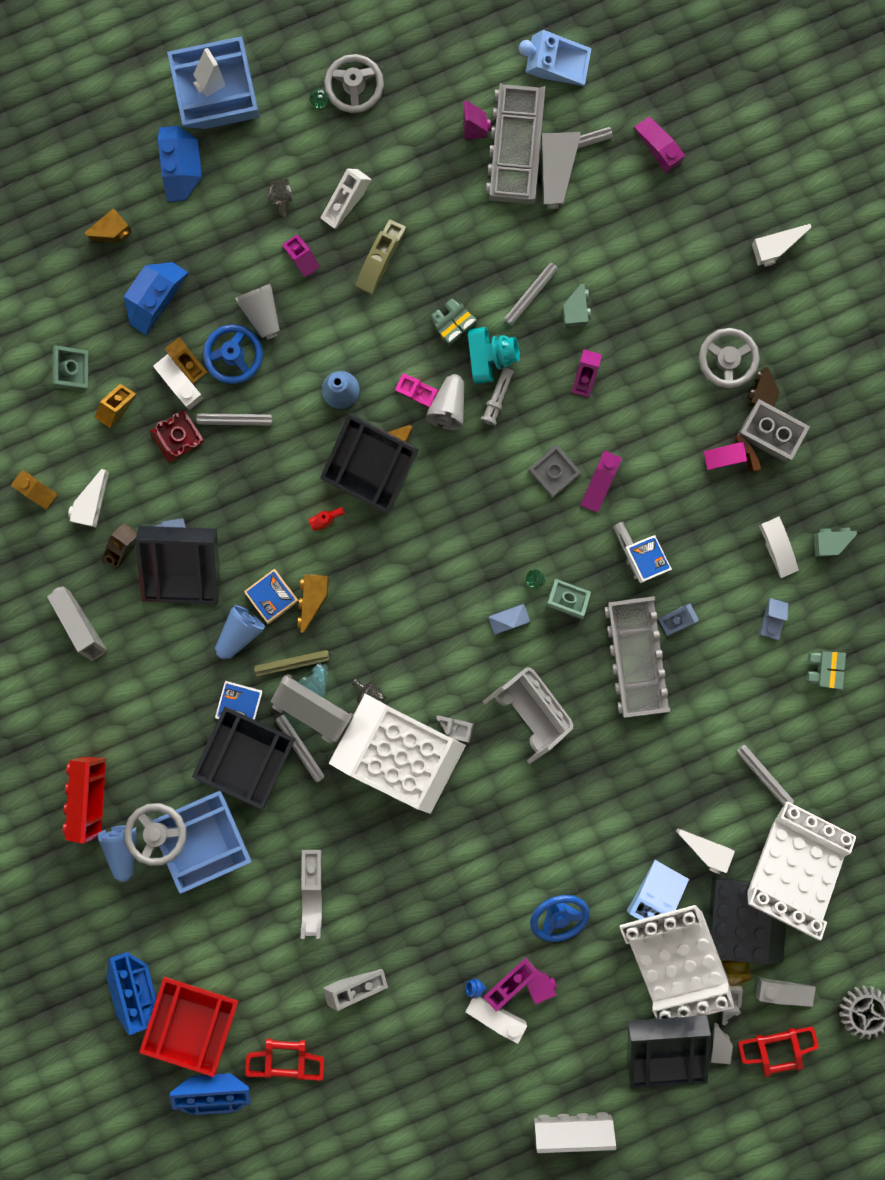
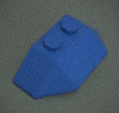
[158,125,202,202]
[124,262,189,335]
[106,952,156,1035]
[170,1073,251,1115]

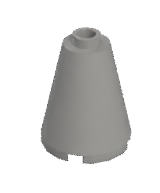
[235,284,280,340]
[426,374,464,430]

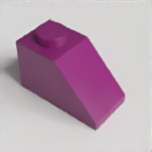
[282,234,320,277]
[571,349,602,397]
[526,969,558,1005]

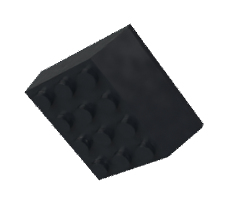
[320,413,419,514]
[135,526,220,604]
[192,706,296,810]
[708,877,786,964]
[627,1016,711,1089]

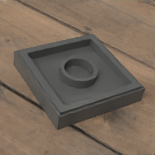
[528,444,581,498]

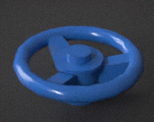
[203,324,263,384]
[530,895,589,942]

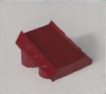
[150,410,204,463]

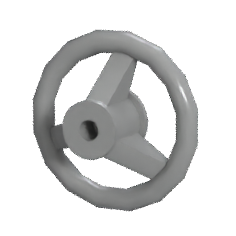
[324,54,384,113]
[699,328,760,388]
[124,803,186,866]

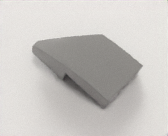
[437,715,474,742]
[721,986,743,1025]
[710,1023,733,1064]

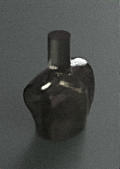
[268,179,293,216]
[352,679,386,704]

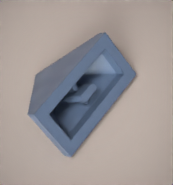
[488,604,530,635]

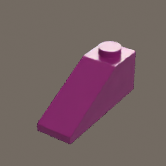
[463,101,491,139]
[634,116,685,174]
[580,450,622,513]
[484,958,539,1012]

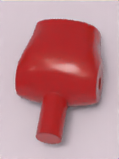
[309,507,345,531]

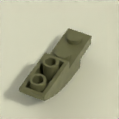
[355,219,407,295]

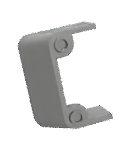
[482,667,573,764]
[270,675,354,743]

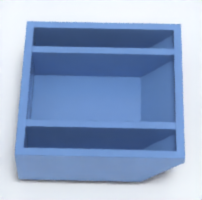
[167,36,260,129]
[153,791,252,894]

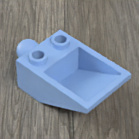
[519,30,591,86]
[627,860,689,920]

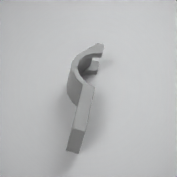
[301,850,322,939]

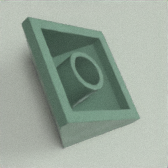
[53,345,88,389]
[545,579,591,620]

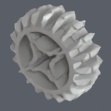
[839,986,885,1040]

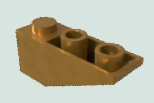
[298,575,329,633]

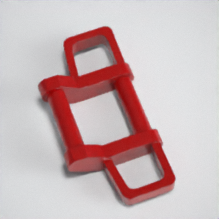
[737,1027,819,1077]
[245,1039,324,1081]

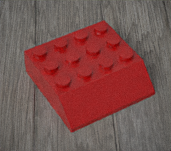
[63,757,106,843]
[139,977,239,1077]

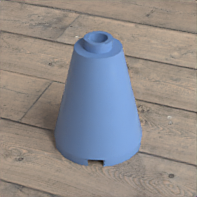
[322,371,360,409]
[215,605,265,660]
[97,825,137,882]

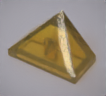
[721,961,751,986]

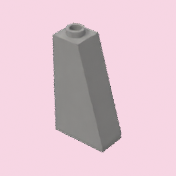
[541,132,580,209]
[47,586,108,661]

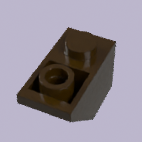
[747,367,780,407]
[101,523,137,570]

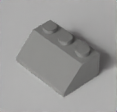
[737,399,810,463]

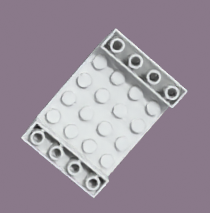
[329,694,466,814]
[748,801,856,941]
[620,905,734,1019]

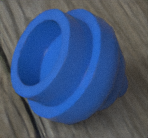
[465,979,486,999]

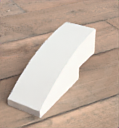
[759,517,799,578]

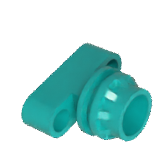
[468,327,520,384]

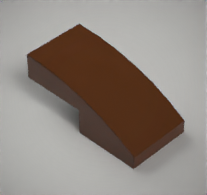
[733,435,761,473]

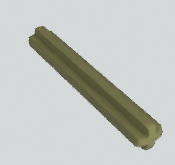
[254,650,330,677]

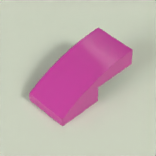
[395,373,438,408]
[704,442,747,470]

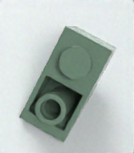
[562,284,591,328]
[814,528,857,557]

